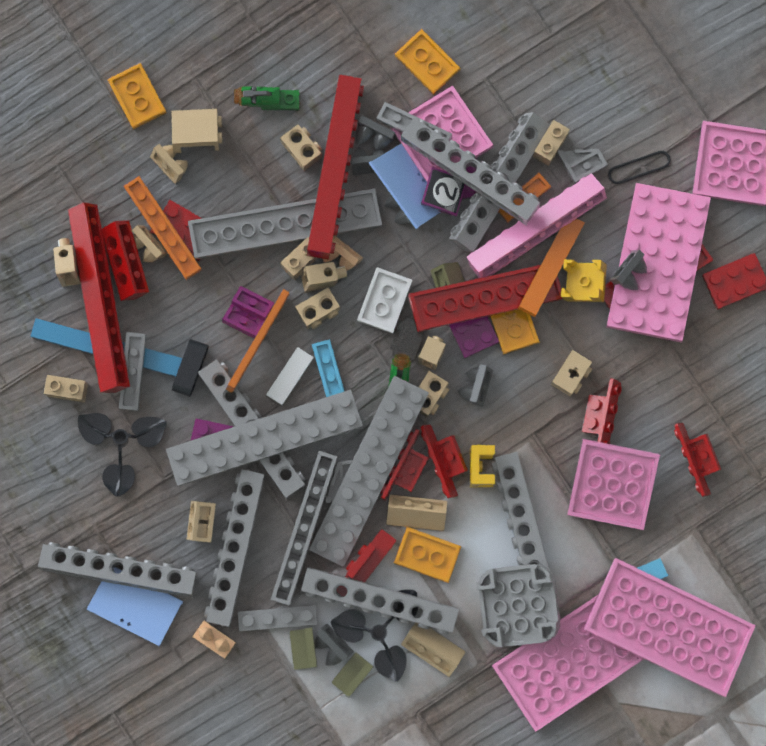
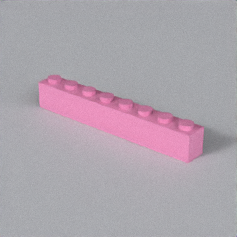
[467,173,607,278]

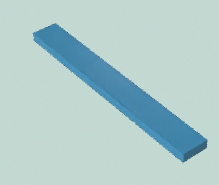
[30,318,182,377]

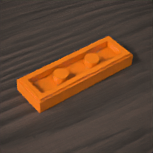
[498,173,551,223]

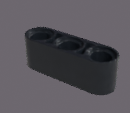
[172,339,209,397]

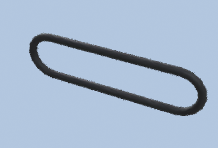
[608,151,671,184]

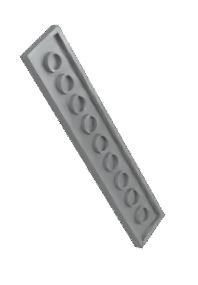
[188,188,382,259]
[309,375,429,567]
[166,390,363,486]

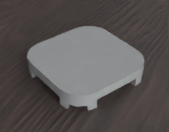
[476,564,560,647]

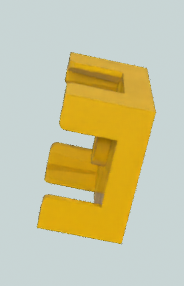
[561,259,607,302]
[470,445,495,488]

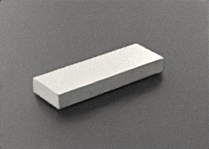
[266,347,314,406]

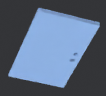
[369,143,441,229]
[87,567,183,646]

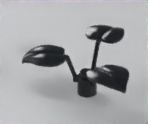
[78,413,167,497]
[331,589,418,682]

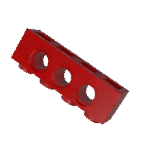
[102,220,149,301]

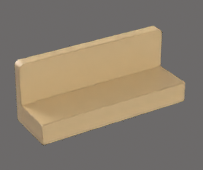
[387,495,447,531]
[401,622,465,677]

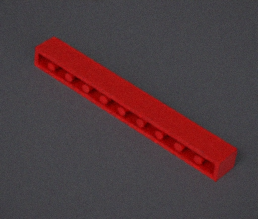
[306,74,364,260]
[68,202,130,393]

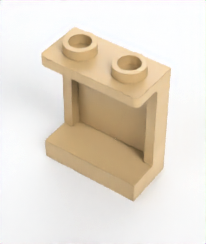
[172,109,222,153]

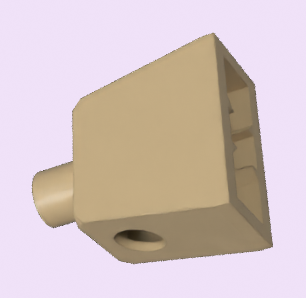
[53,238,81,287]
[301,262,347,293]

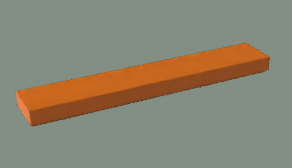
[124,176,202,280]
[518,219,585,317]
[226,289,289,393]

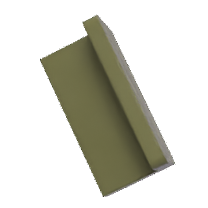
[430,262,465,288]
[290,628,317,670]
[332,653,374,697]

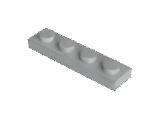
[376,102,453,151]
[119,332,147,411]
[238,605,317,631]

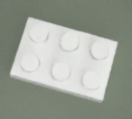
[357,267,412,334]

